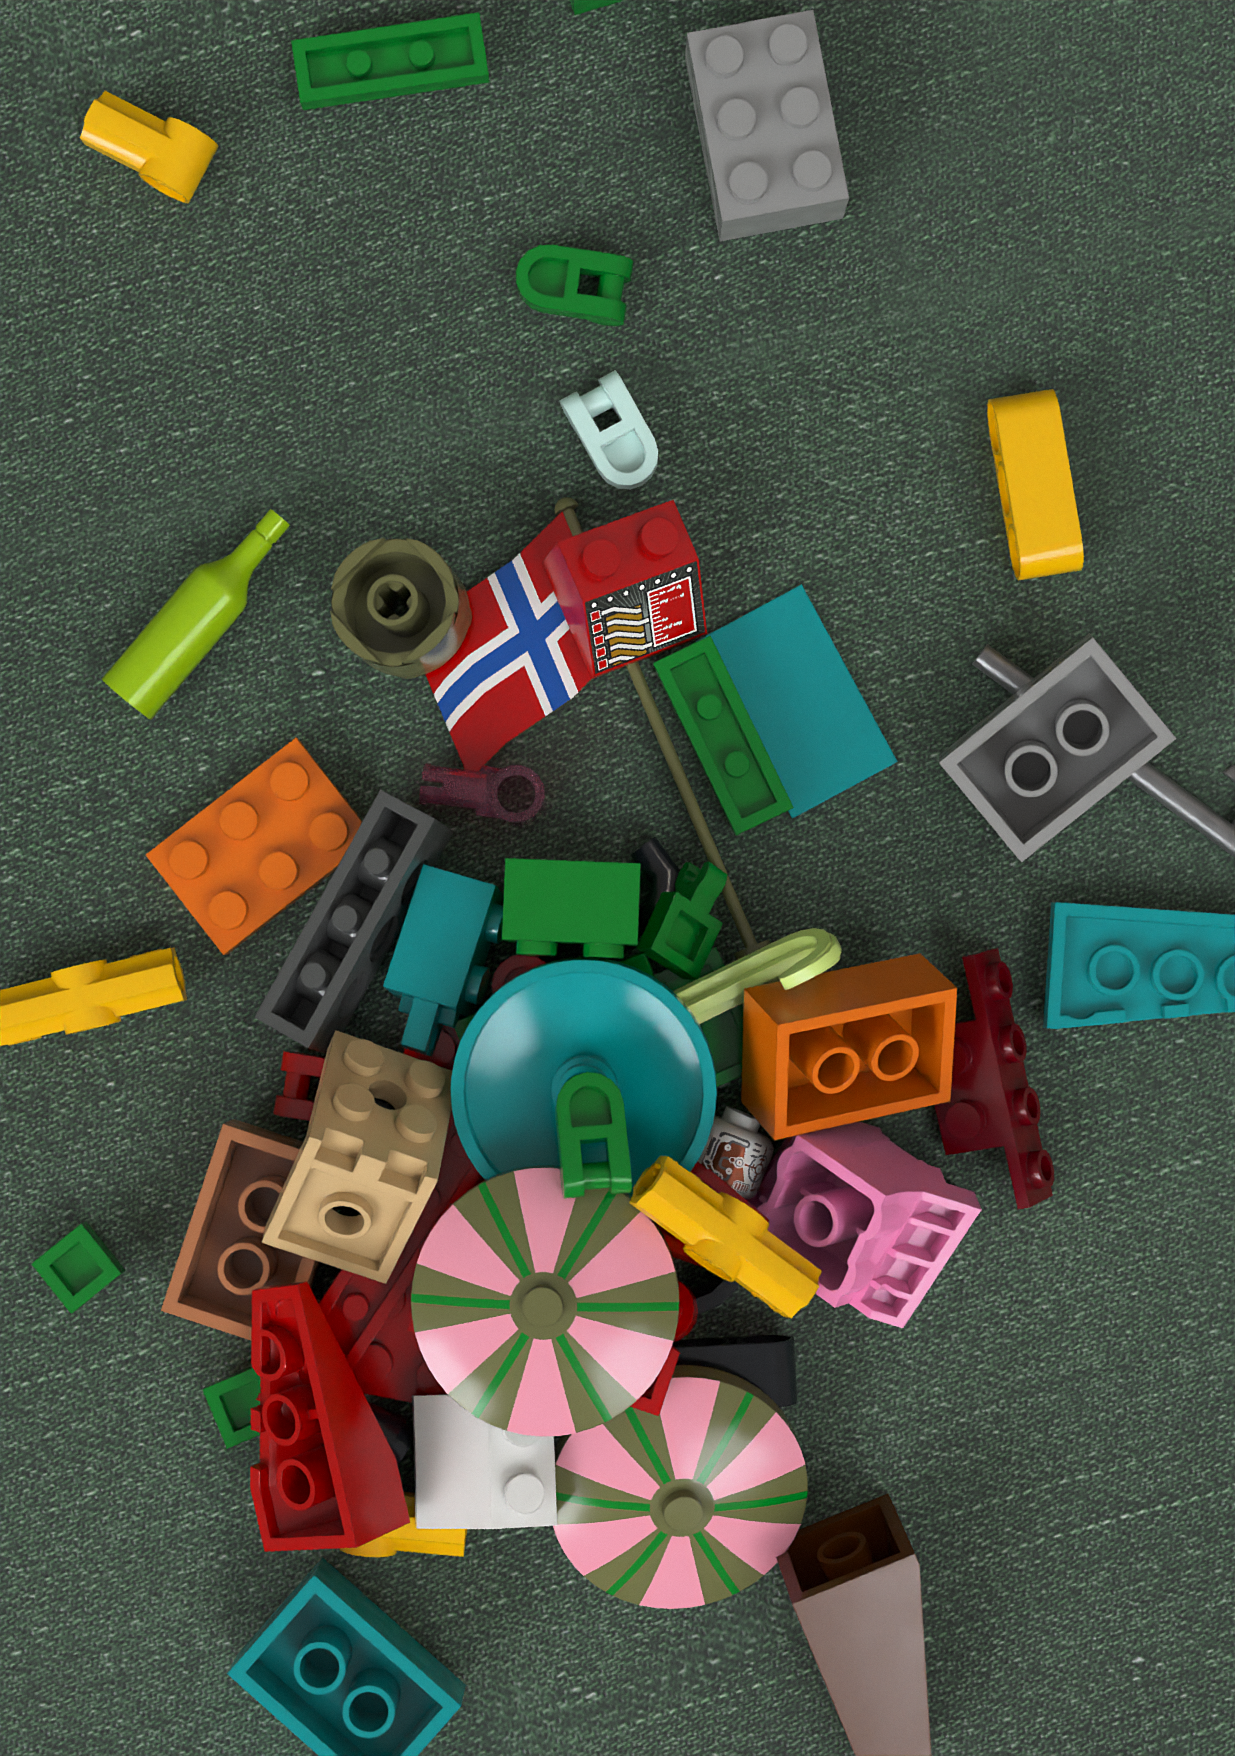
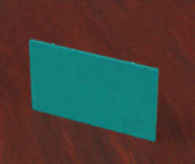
[696,584,898,819]

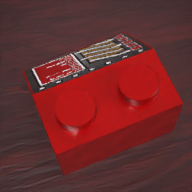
[542,500,707,679]

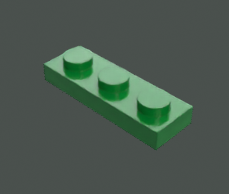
[291,12,490,110]
[653,635,794,836]

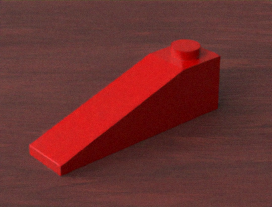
[250,1281,410,1552]

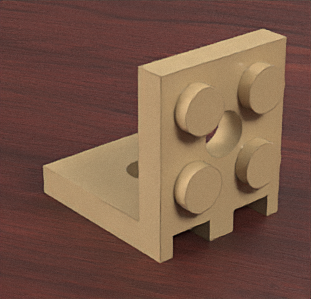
[262,1030,452,1284]

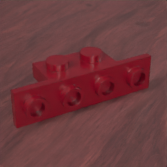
[935,948,1054,1209]

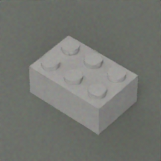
[685,10,849,242]
[939,633,1177,863]

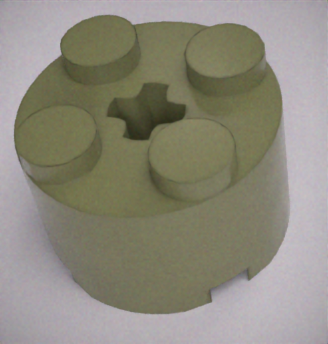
[330,538,472,679]

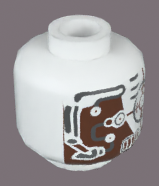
[698,1106,774,1199]

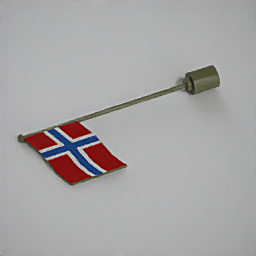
[425,497,771,1008]

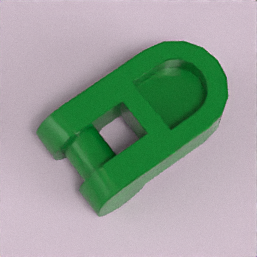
[516,245,634,326]
[555,1072,632,1199]

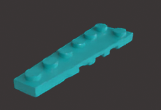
[1043,902,1235,1029]

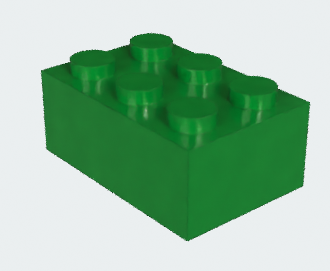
[502,858,641,959]

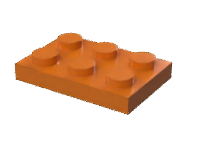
[146,738,363,955]

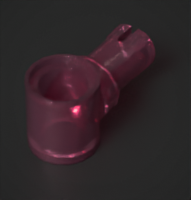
[419,763,547,825]

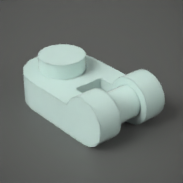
[559,370,658,490]

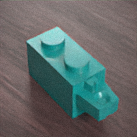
[383,864,504,1056]

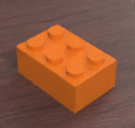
[741,953,957,1140]

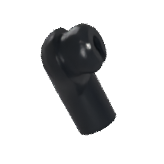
[630,837,680,930]

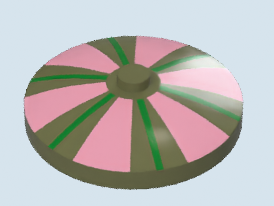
[411,1165,680,1437]
[553,1365,808,1609]

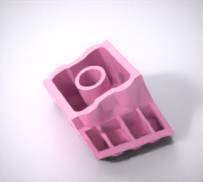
[746,1122,982,1328]

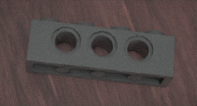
[254,790,454,1053]

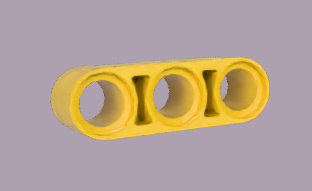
[987,389,1084,580]

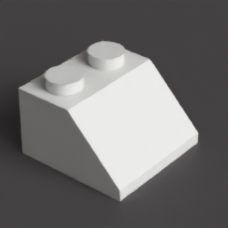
[412,1394,557,1529]

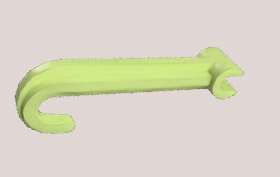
[673,928,841,1024]

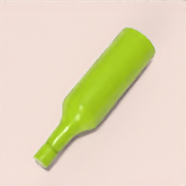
[102,509,290,720]

